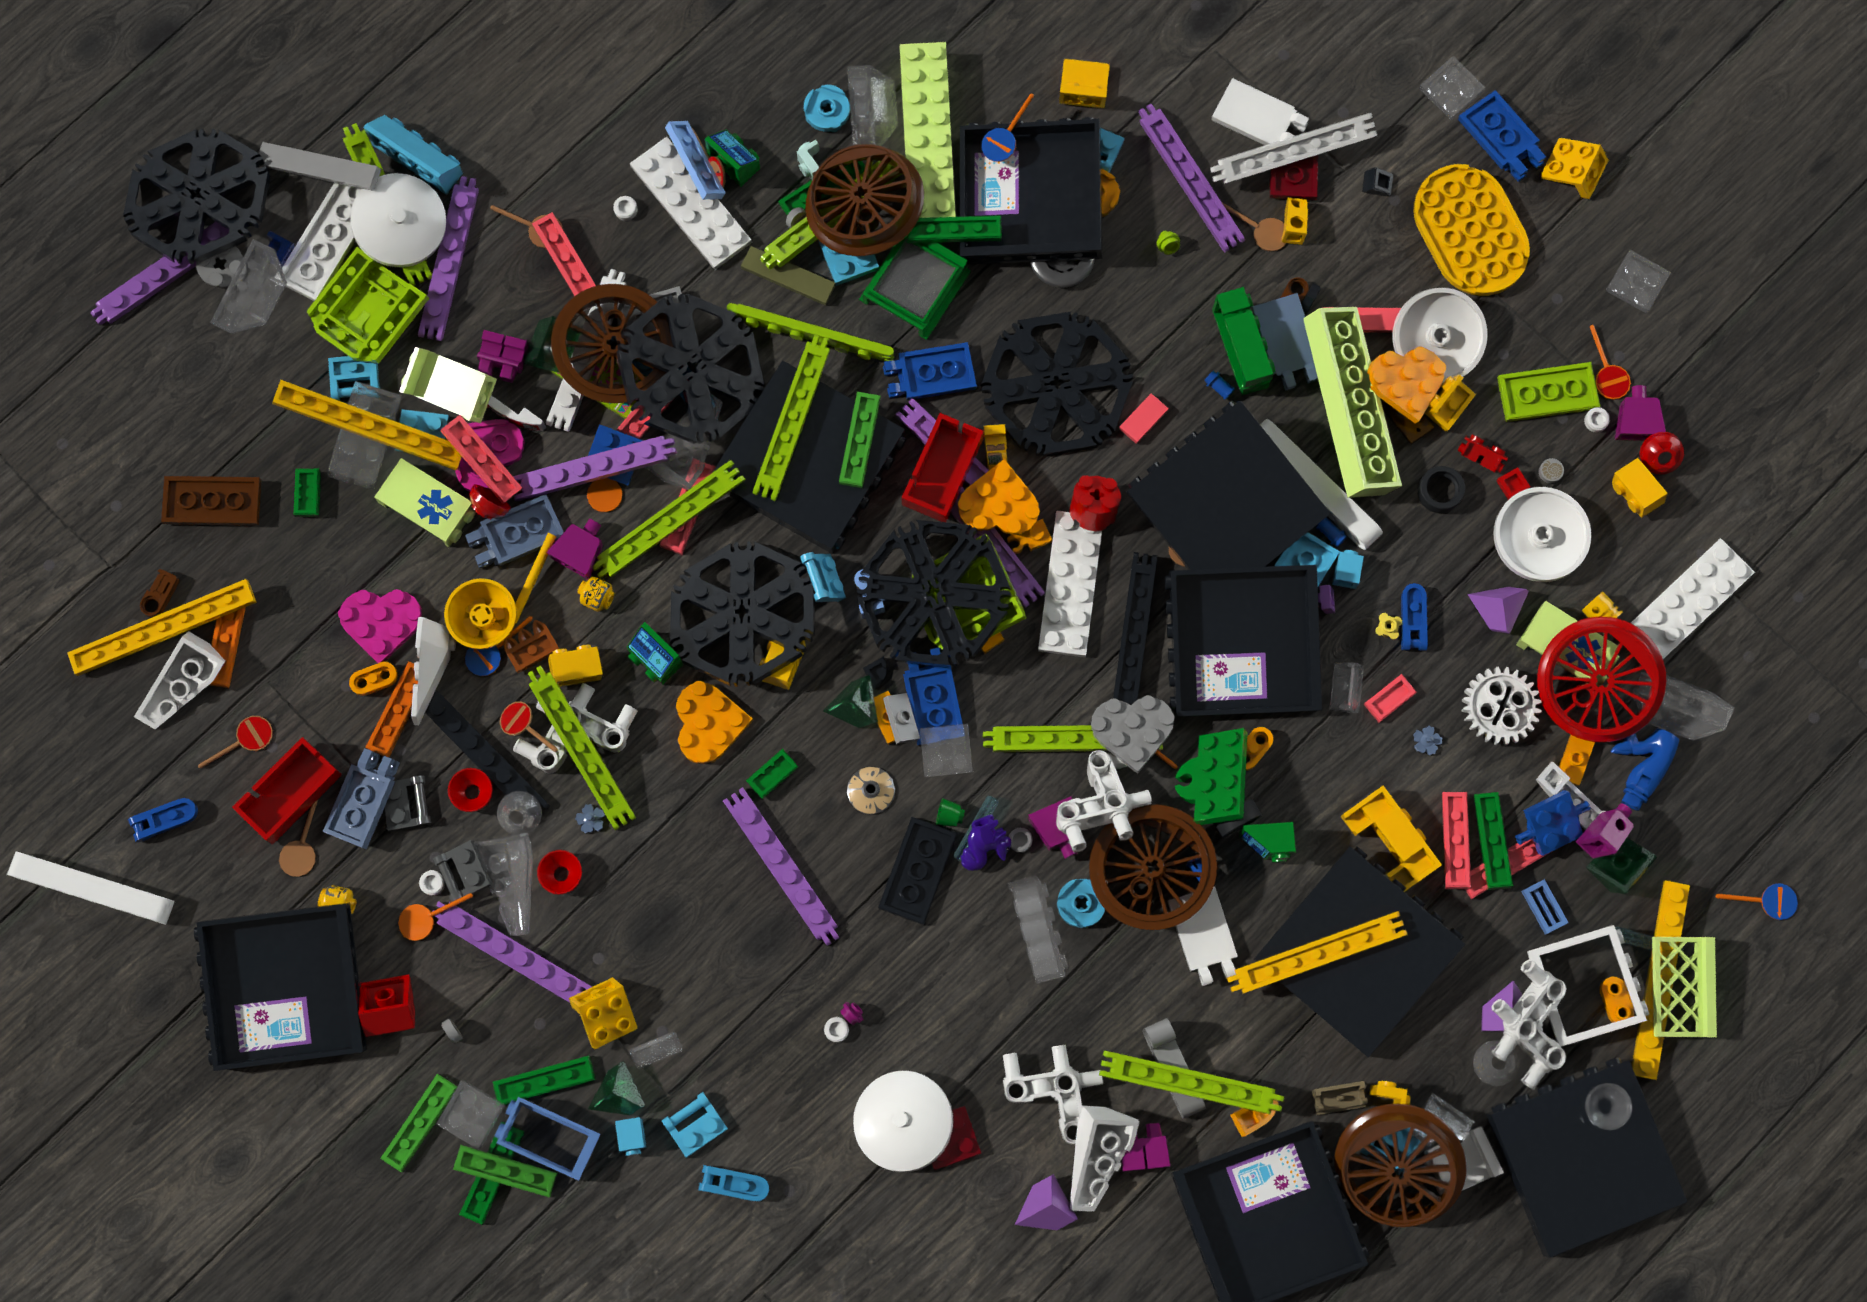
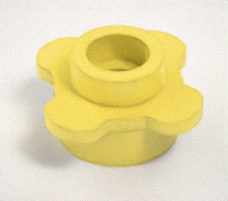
[1375,613,1402,640]

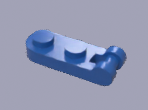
[1401,583,1428,651]
[128,798,198,843]

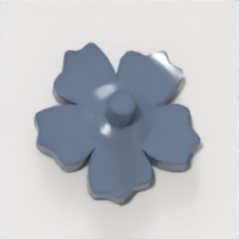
[1413,726,1443,756]
[575,804,605,834]

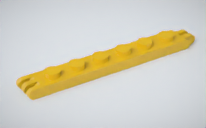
[1227,911,1407,993]

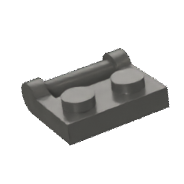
[384,775,432,832]
[433,840,493,902]

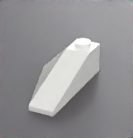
[411,617,456,725]
[134,631,225,729]
[1070,1106,1139,1211]

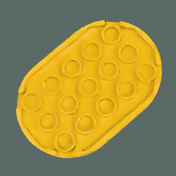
[1414,164,1530,296]

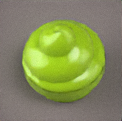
[1157,231,1180,255]

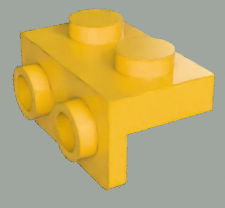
[1425,375,1476,431]
[1369,1081,1411,1105]

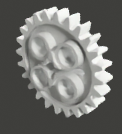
[1462,667,1542,745]

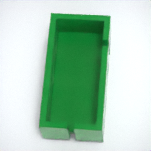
[1212,287,1275,396]

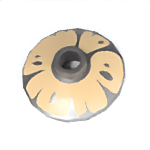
[847,767,895,815]

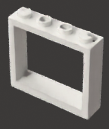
[1527,925,1649,1046]

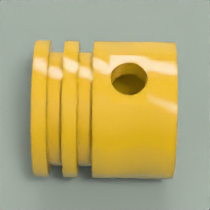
[1581,591,1623,618]

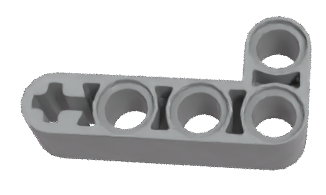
[1142,1018,1206,1119]

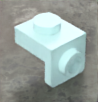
[797,140,819,179]

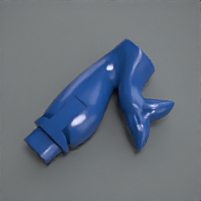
[1611,728,1679,811]

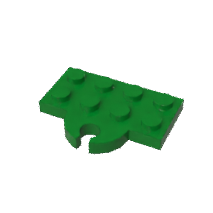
[1175,728,1248,825]

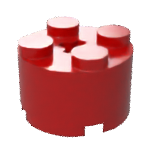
[1069,475,1121,531]

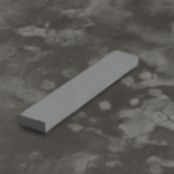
[259,142,381,191]

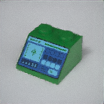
[705,129,760,187]
[627,622,683,685]
[1239,822,1296,863]

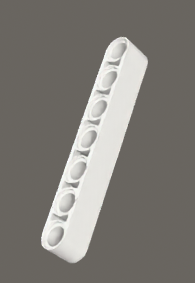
[1260,419,1383,550]
[7,852,175,925]

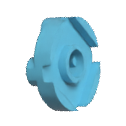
[804,85,850,132]
[1057,879,1105,929]

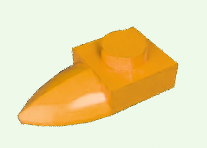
[1230,1100,1279,1137]

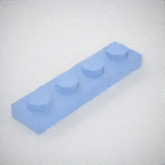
[665,121,725,200]

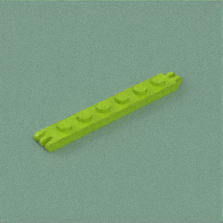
[342,123,432,286]
[760,161,902,270]
[726,303,894,361]
[753,334,830,501]
[593,460,745,579]
[528,666,636,830]
[983,725,1163,752]
[1099,1051,1284,1114]

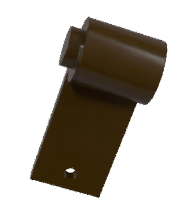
[1380,398,1434,445]

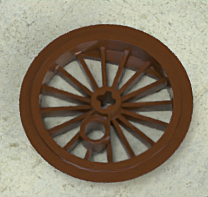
[806,144,924,256]
[551,284,673,403]
[1089,805,1217,930]
[1335,1104,1467,1227]

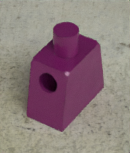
[1615,385,1666,441]
[547,518,603,580]
[1028,796,1078,859]
[1576,803,1634,858]

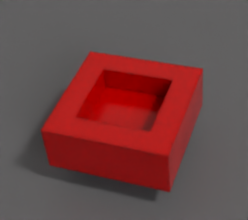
[1496,467,1531,500]

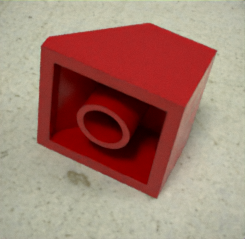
[358,974,415,1037]

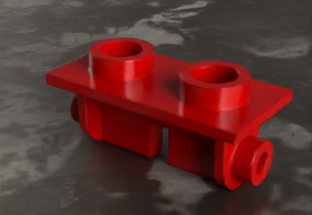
[1457,434,1508,473]

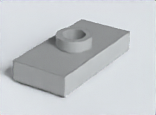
[883,693,920,744]

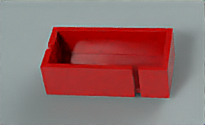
[902,413,984,523]
[232,737,342,845]

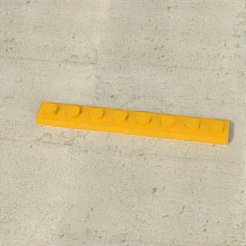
[272,380,462,471]
[67,579,257,676]
[1632,880,1690,1080]

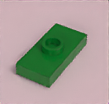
[294,469,321,517]
[746,748,799,800]

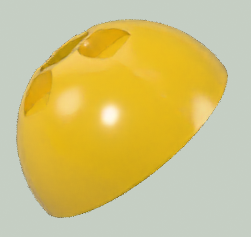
[444,578,517,649]

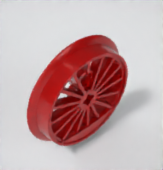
[1537,617,1666,742]

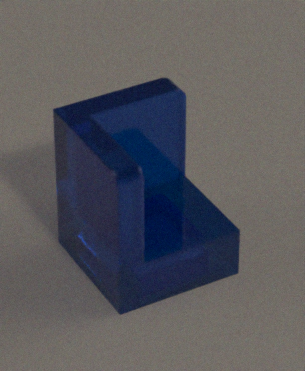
[262,231,295,268]

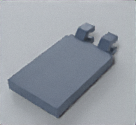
[1252,293,1318,391]
[465,494,564,569]
[323,748,400,849]

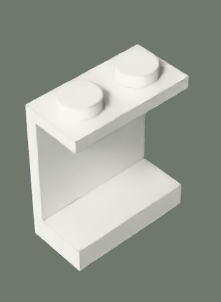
[1424,1126,1504,1195]

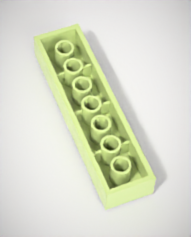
[900,42,956,218]
[1303,307,1402,498]

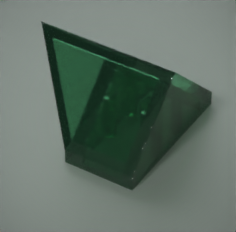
[823,675,878,728]
[588,1061,646,1115]

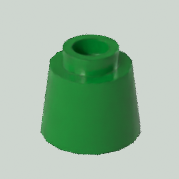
[936,798,965,827]

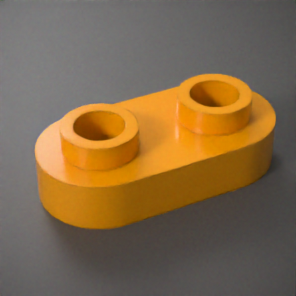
[349,662,398,696]
[1246,727,1273,771]
[1600,977,1635,1023]

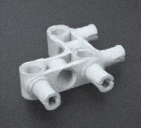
[513,683,638,774]
[1056,750,1152,852]
[1491,960,1566,1090]
[1003,1045,1103,1145]

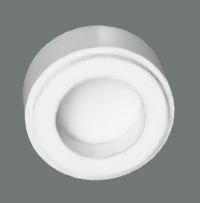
[614,196,638,221]
[1584,407,1610,432]
[419,870,445,896]
[824,1017,849,1043]

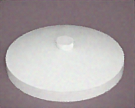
[351,173,446,267]
[1392,288,1487,383]
[1493,487,1591,582]
[853,1071,953,1172]

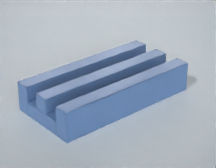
[1521,879,1568,935]

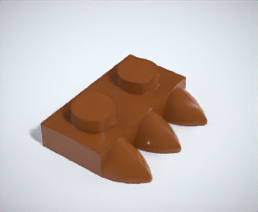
[504,620,560,674]

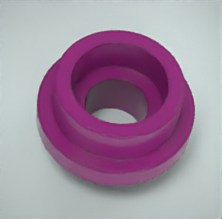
[840,1002,863,1025]

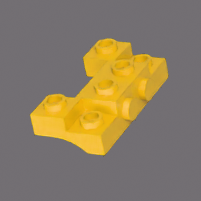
[1341,785,1442,892]

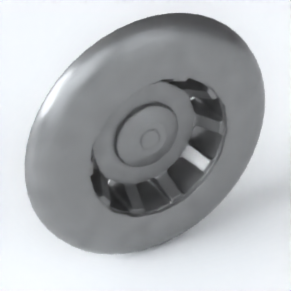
[1030,259,1095,288]

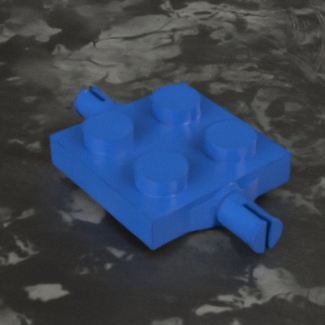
[1515,790,1591,856]

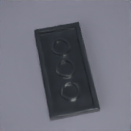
[878,817,957,925]

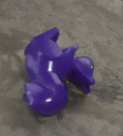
[961,814,1011,871]

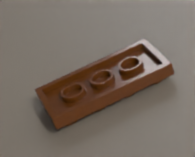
[161,476,262,526]

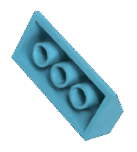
[363,115,463,195]

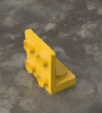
[1059,59,1110,108]
[1541,138,1609,199]
[569,977,637,1049]

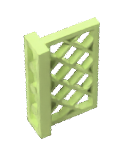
[1652,937,1717,1037]

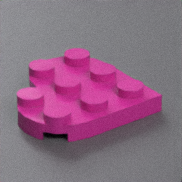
[455,419,524,492]
[338,589,422,663]

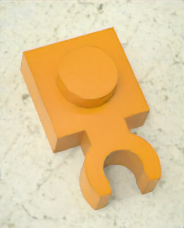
[1007,519,1052,554]

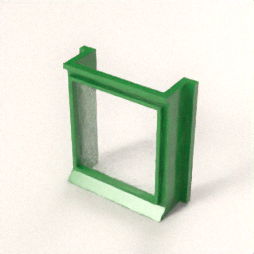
[859,236,971,340]

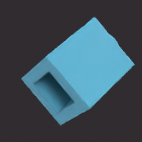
[1332,550,1364,589]
[615,1117,647,1156]

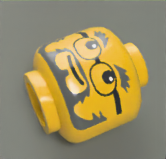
[577,577,615,612]
[318,885,357,914]

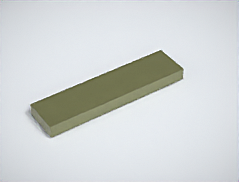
[741,246,836,306]

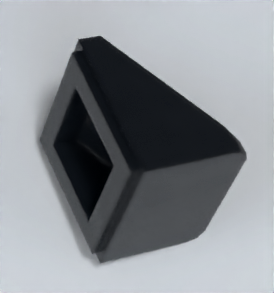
[1362,167,1393,197]

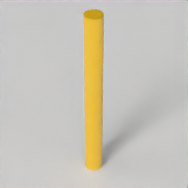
[515,533,557,623]

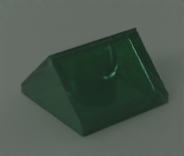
[523,316,580,373]
[1587,837,1657,894]

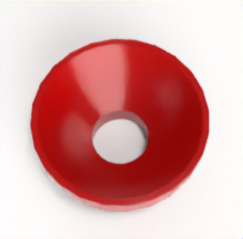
[1639,432,1684,475]
[469,484,511,520]
[448,768,493,812]
[537,850,582,895]

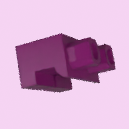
[477,330,530,383]
[1121,1123,1170,1172]

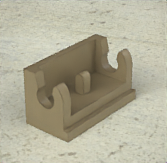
[1312,1081,1368,1115]

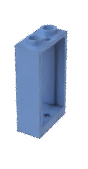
[494,1097,600,1181]

